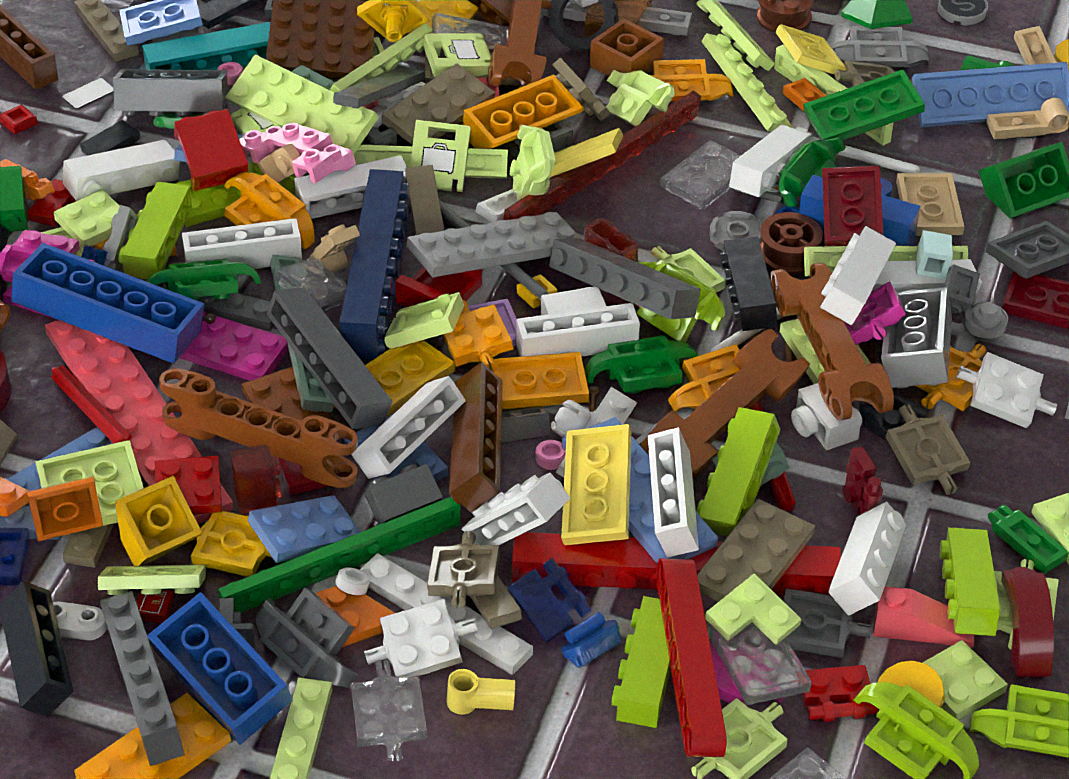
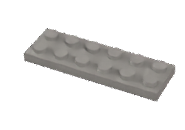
[406,212,582,277]

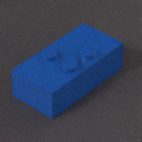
[799,175,920,246]
[147,592,293,745]

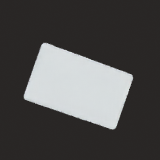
[62,78,113,108]

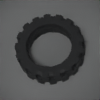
[548,0,619,51]

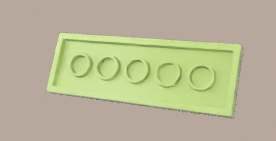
[226,55,379,155]

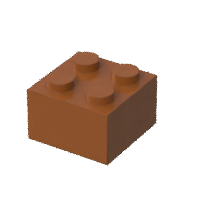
[590,18,664,76]

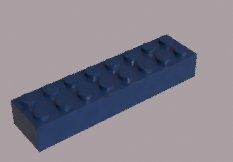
[340,169,409,365]

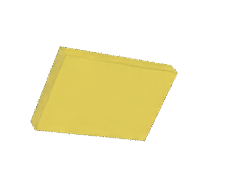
[776,24,846,75]
[550,128,623,178]

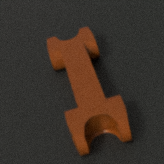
[488,0,552,87]
[771,262,894,421]
[640,329,811,480]
[159,368,358,488]

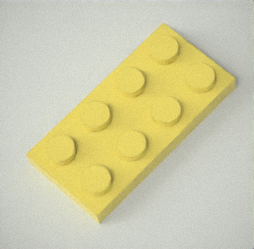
[561,424,632,545]

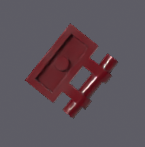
[842,446,883,516]

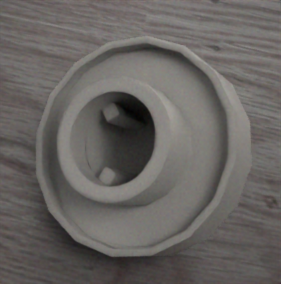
[964,302,1008,339]

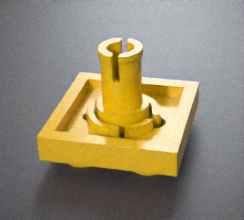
[357,0,431,42]

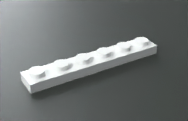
[360,553,533,676]

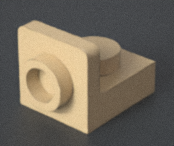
[257,142,300,183]

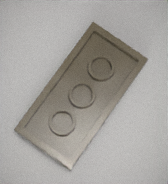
[381,63,495,145]
[697,499,815,602]

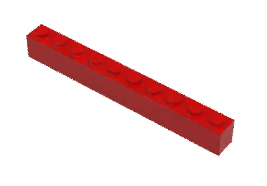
[512,532,841,596]

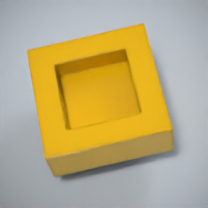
[517,274,557,309]

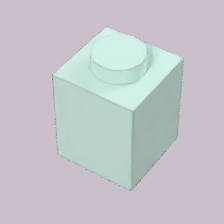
[916,230,953,279]

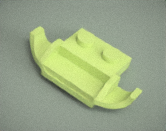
[606,70,675,127]
[510,124,556,205]

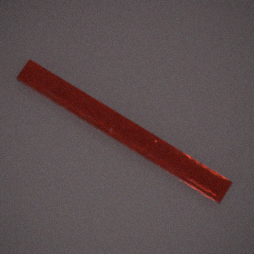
[503,90,701,221]

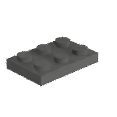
[986,221,1069,279]

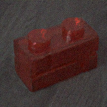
[230,445,282,516]

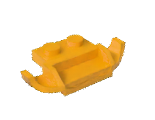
[650,59,734,101]
[224,172,315,249]
[668,344,740,412]

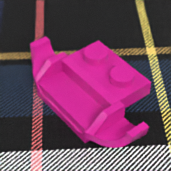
[0,230,94,282]

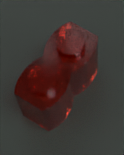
[584,218,639,262]

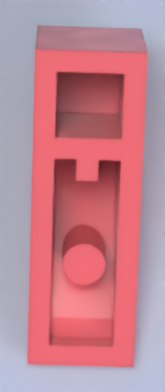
[873,586,974,648]

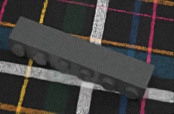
[549,238,701,319]
[266,287,393,429]
[100,591,185,766]

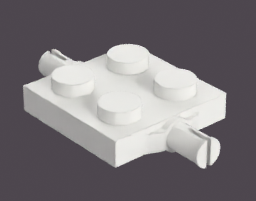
[956,352,1057,428]
[364,599,478,682]

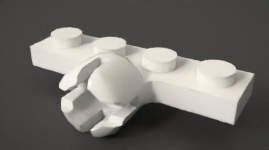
[551,387,637,477]

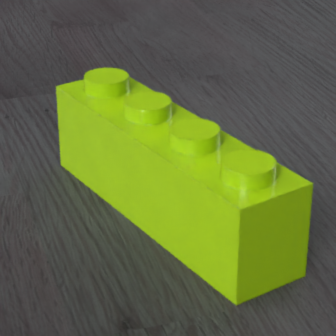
[119,182,192,279]
[697,407,781,537]
[939,527,1000,636]
[611,596,671,728]

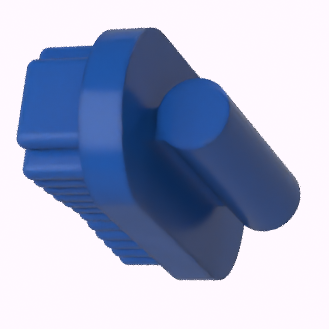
[561,612,623,668]

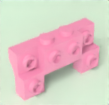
[239,122,355,183]

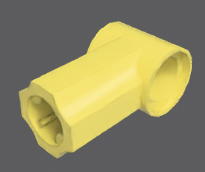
[446,669,515,715]

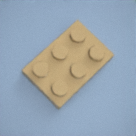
[896,173,964,236]

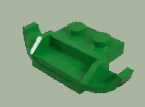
[778,137,846,207]
[146,258,261,301]
[584,335,699,393]

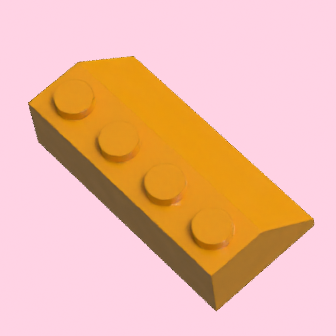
[463,74,583,149]

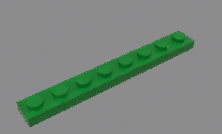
[218,497,460,613]

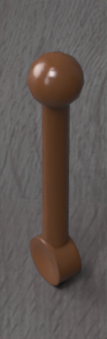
[588,386,600,412]

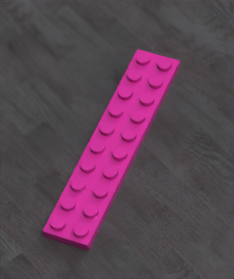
[3,285,289,381]

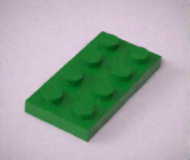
[804,70,925,140]

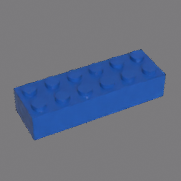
[11,243,204,364]

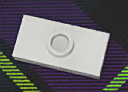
[475,189,534,223]

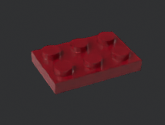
[822,166,883,246]

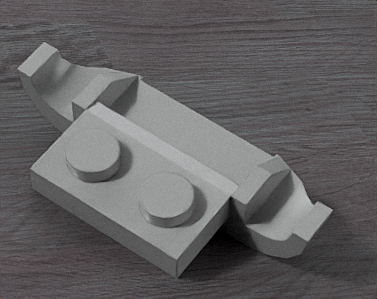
[830,26,929,68]

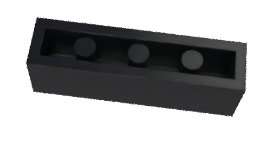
[720,236,777,331]
[0,581,74,717]

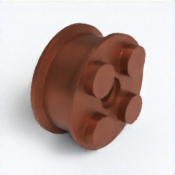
[756,0,813,32]
[760,212,823,276]

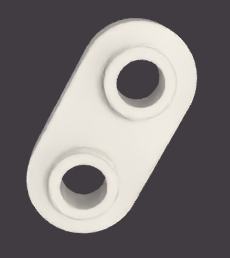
[53,602,107,640]

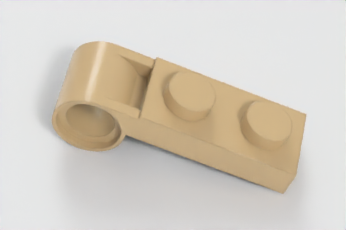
[1014,26,1058,65]
[986,98,1069,139]
[310,224,360,278]

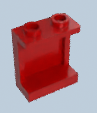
[174,109,248,191]
[395,267,482,307]

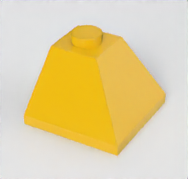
[115,476,202,566]

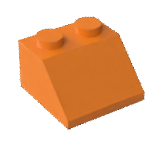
[26,476,103,542]

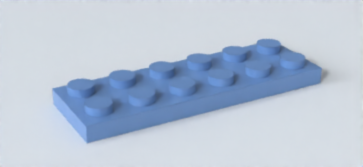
[912,62,1069,128]
[562,417,718,563]

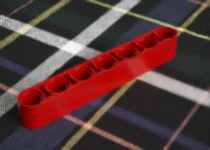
[656,558,727,757]

